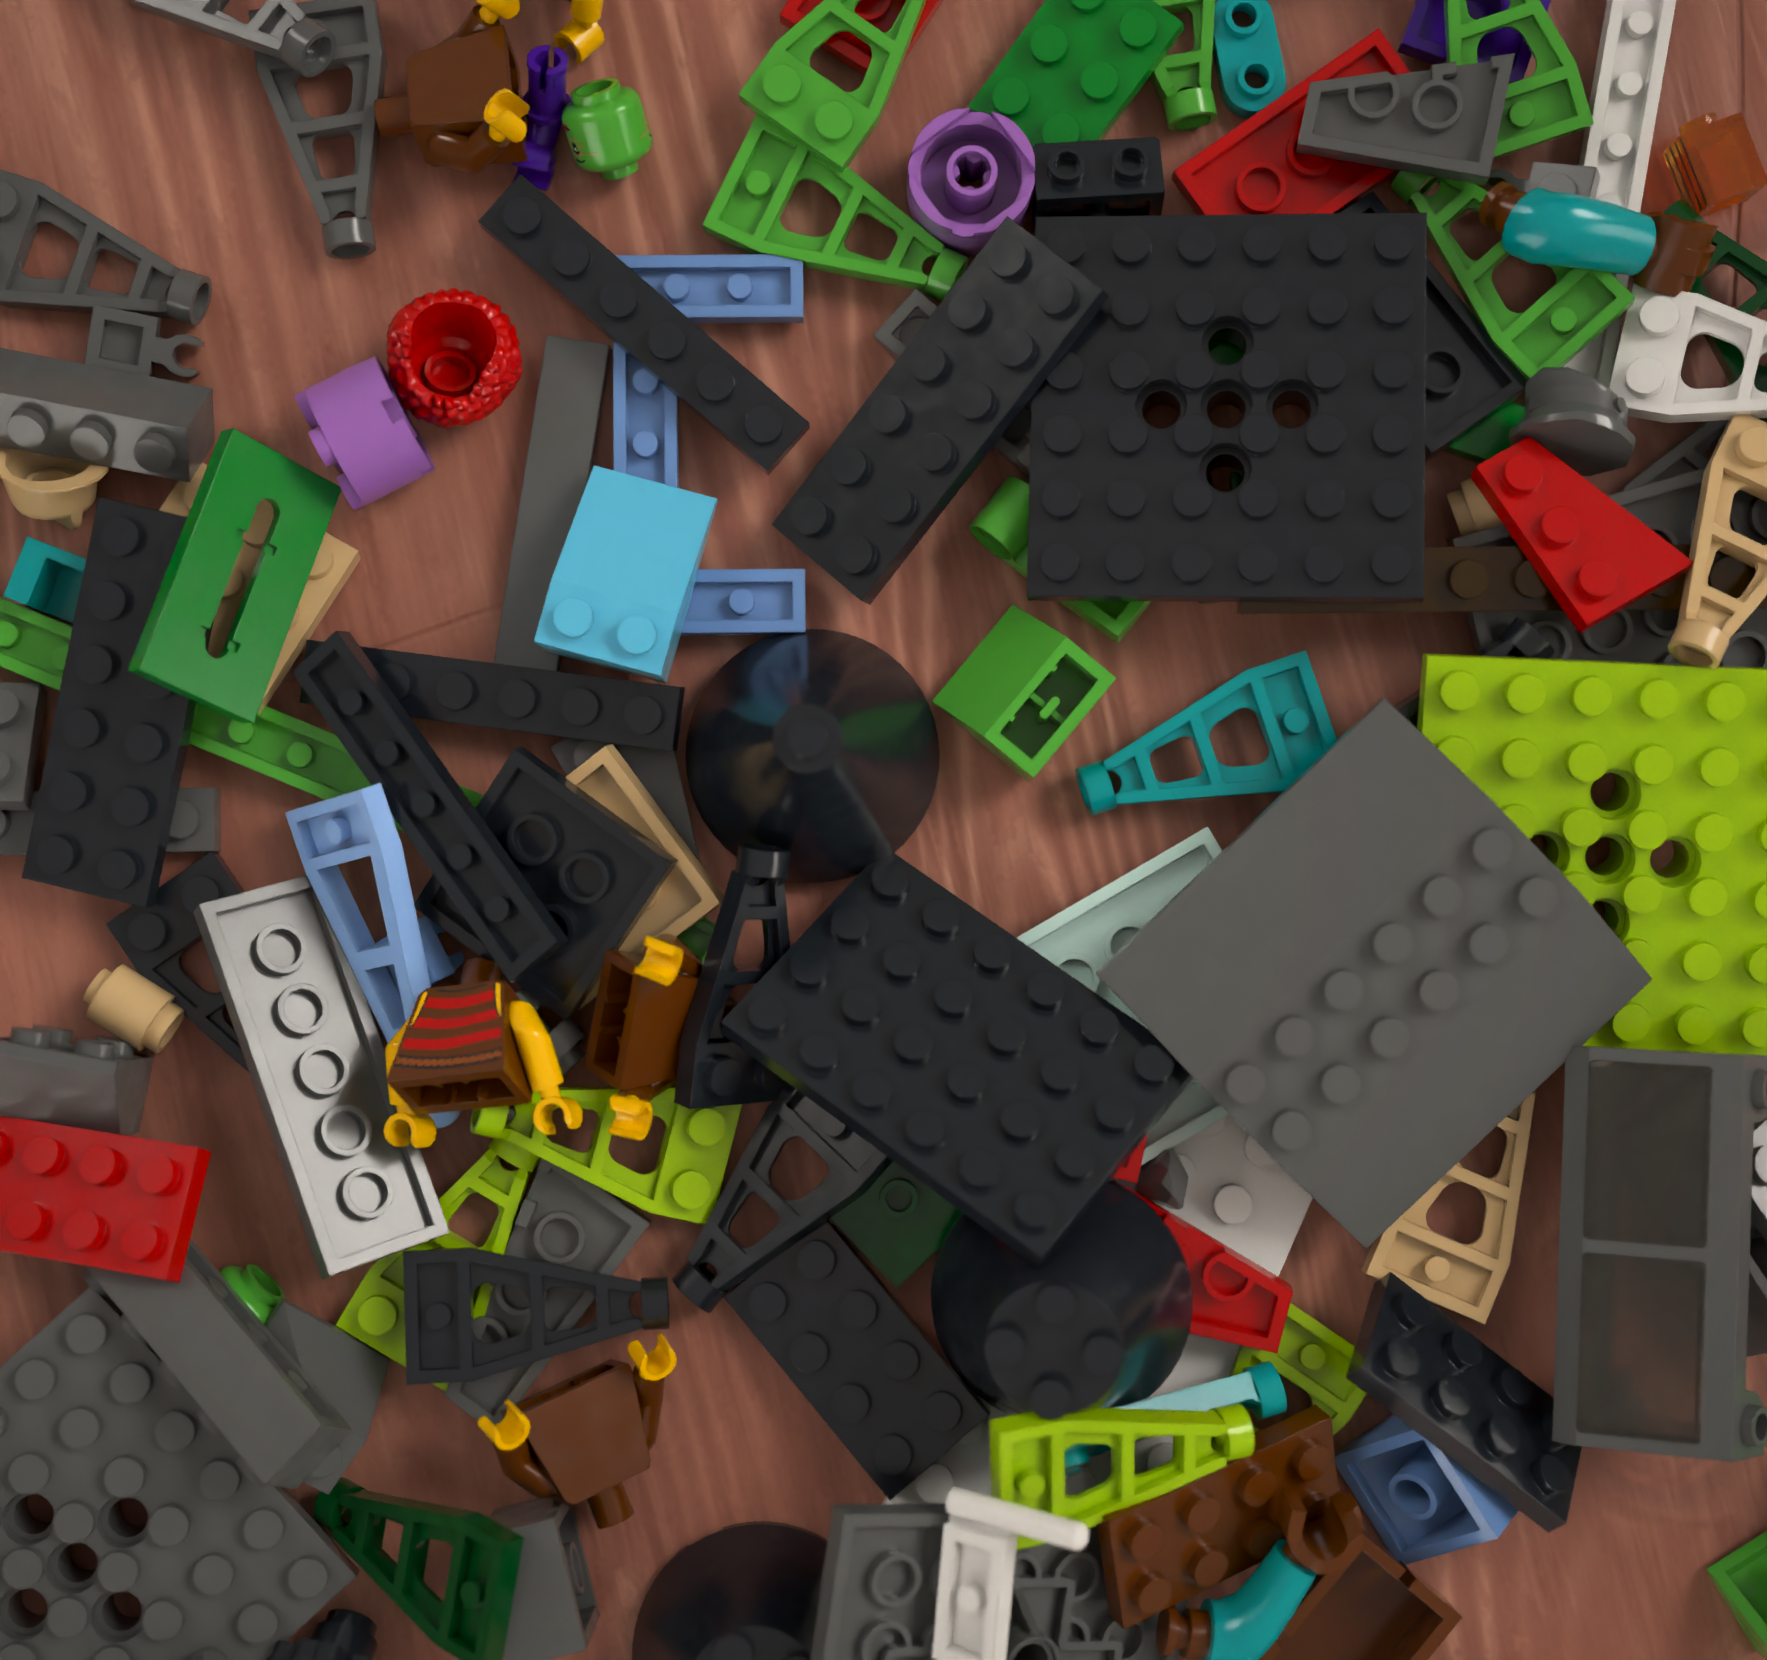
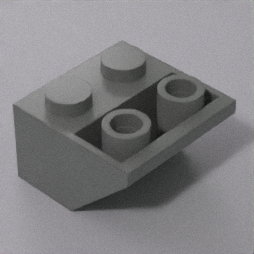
[0,1025,154,1135]

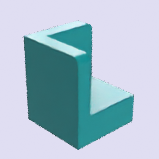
[3,536,86,623]

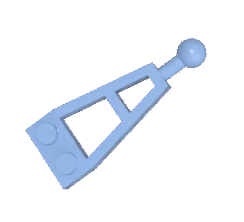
[285,783,461,1128]

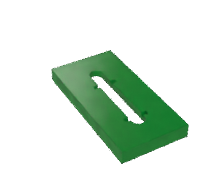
[128,428,341,723]

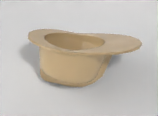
[0,446,109,530]

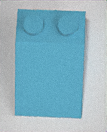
[534,465,718,684]

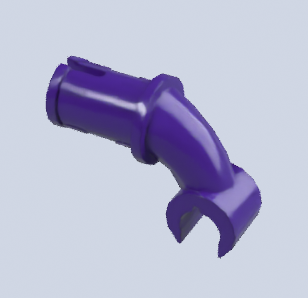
[512,45,572,191]

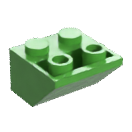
[932,604,1116,783]

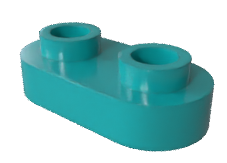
[1212,0,1286,119]

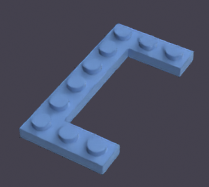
[613,254,806,636]

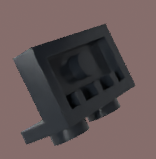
[1032,137,1165,237]

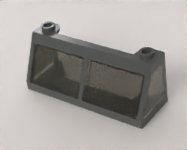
[1552,1045,1767,1462]

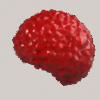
[386,288,523,429]

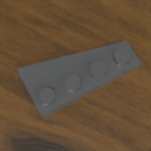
[444,1158,651,1425]

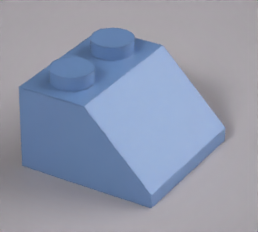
[1335,1414,1519,1565]

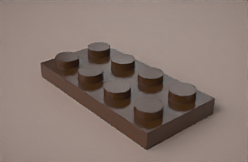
[1097,1405,1338,1629]

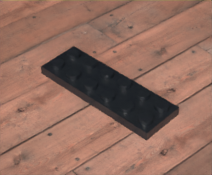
[772,216,1110,604]
[22,497,214,908]

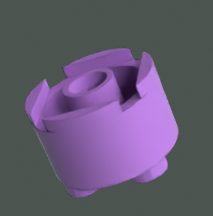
[906,108,1036,257]
[294,356,435,511]

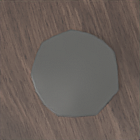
[1509,367,1636,476]

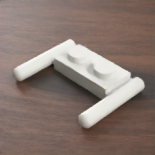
[932,1487,1089,1660]

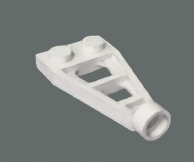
[1609,284,1767,423]

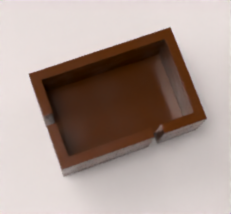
[1259,1528,1462,1660]

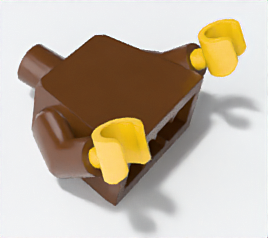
[374,0,530,175]
[584,933,737,1141]
[478,1333,677,1529]

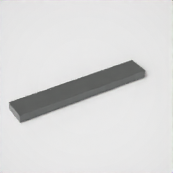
[494,335,611,671]

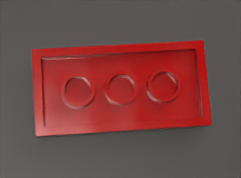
[1171,28,1410,215]
[0,1115,212,1283]

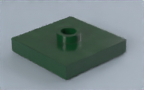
[811,1161,962,1289]

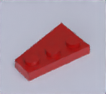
[1470,436,1693,633]
[1114,1179,1293,1353]

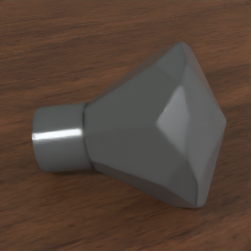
[1117,1147,1189,1210]

